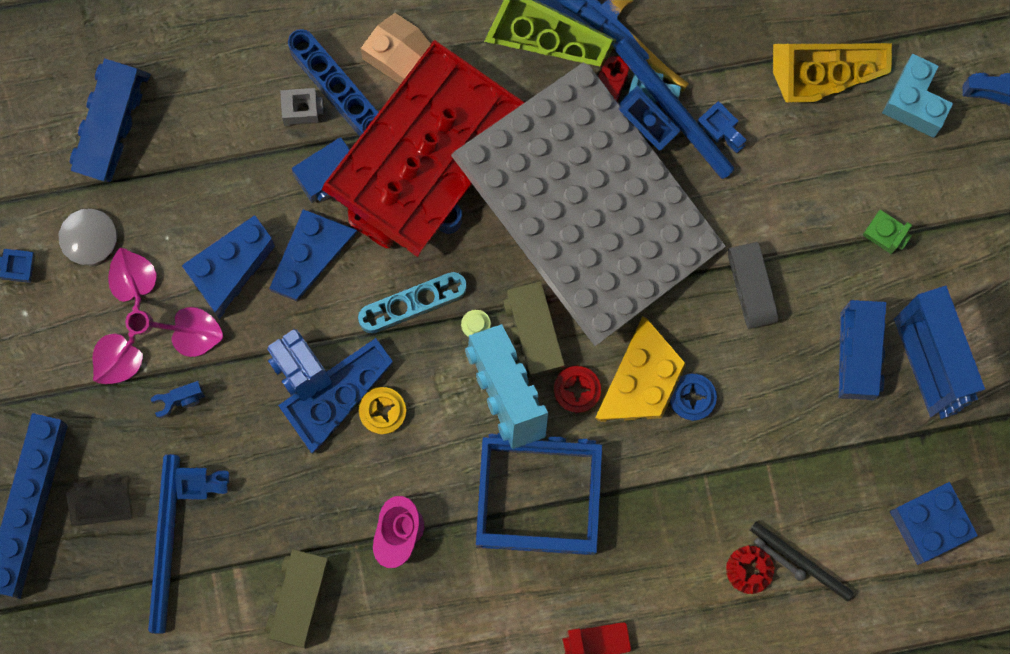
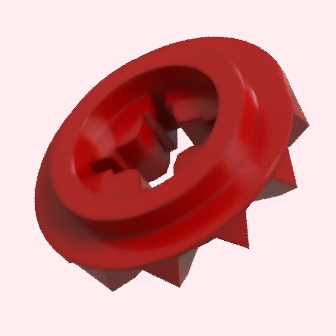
[554,366,601,414]
[726,545,775,594]

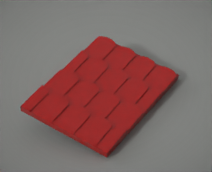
[322,40,525,257]

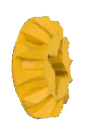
[359,387,406,435]

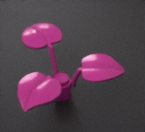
[92,248,224,384]

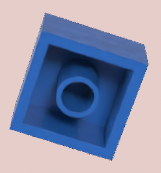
[890,482,978,565]

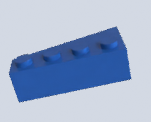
[70,58,151,182]

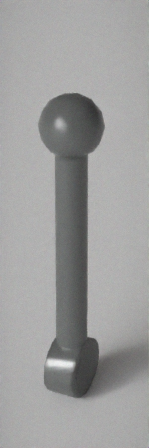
[753,538,806,581]

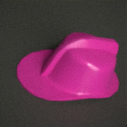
[373,496,424,568]

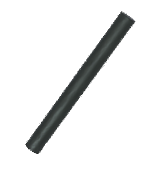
[749,521,854,602]

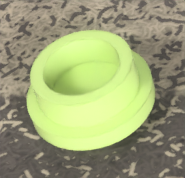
[461,310,491,337]

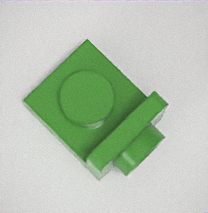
[863,210,912,254]

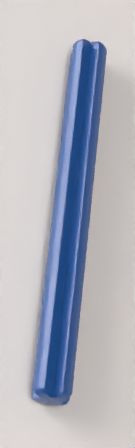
[614,38,734,179]
[148,454,180,634]

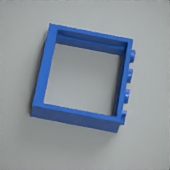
[894,286,985,420]
[476,433,602,555]

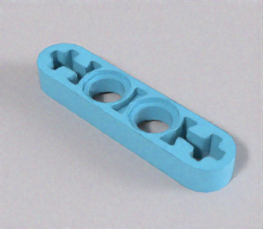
[358,272,466,333]

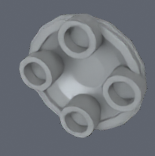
[59,209,118,267]

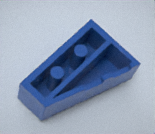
[182,215,275,319]
[839,300,886,400]

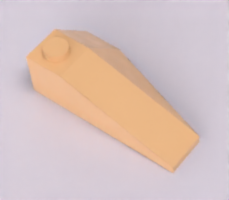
[361,13,431,84]

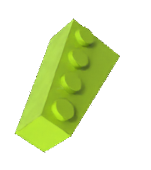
[484,0,617,67]

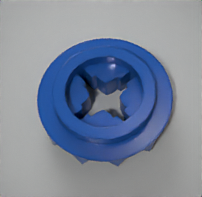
[670,374,717,421]

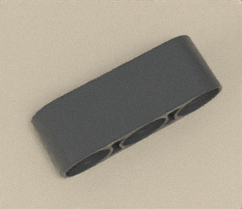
[728,242,778,329]

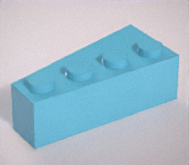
[465,324,548,449]

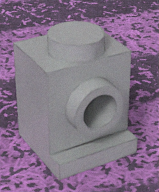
[280,88,324,127]

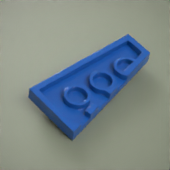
[278,338,393,455]

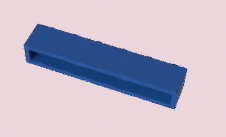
[0,413,68,599]

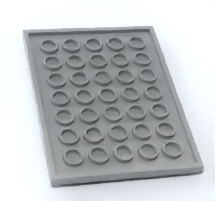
[451,62,726,346]

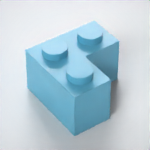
[882,53,953,138]

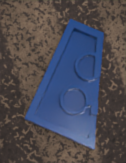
[269,209,358,301]

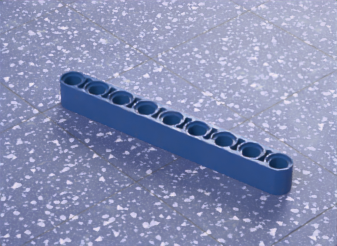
[288,29,462,234]

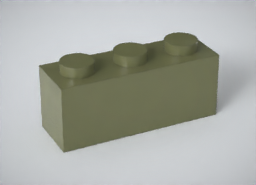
[502,281,565,380]
[265,549,329,649]

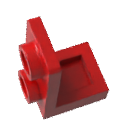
[562,622,631,654]

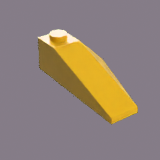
[773,43,892,102]

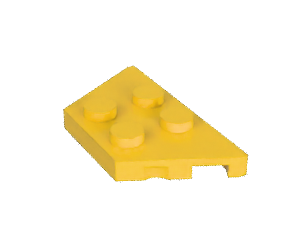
[595,316,686,422]

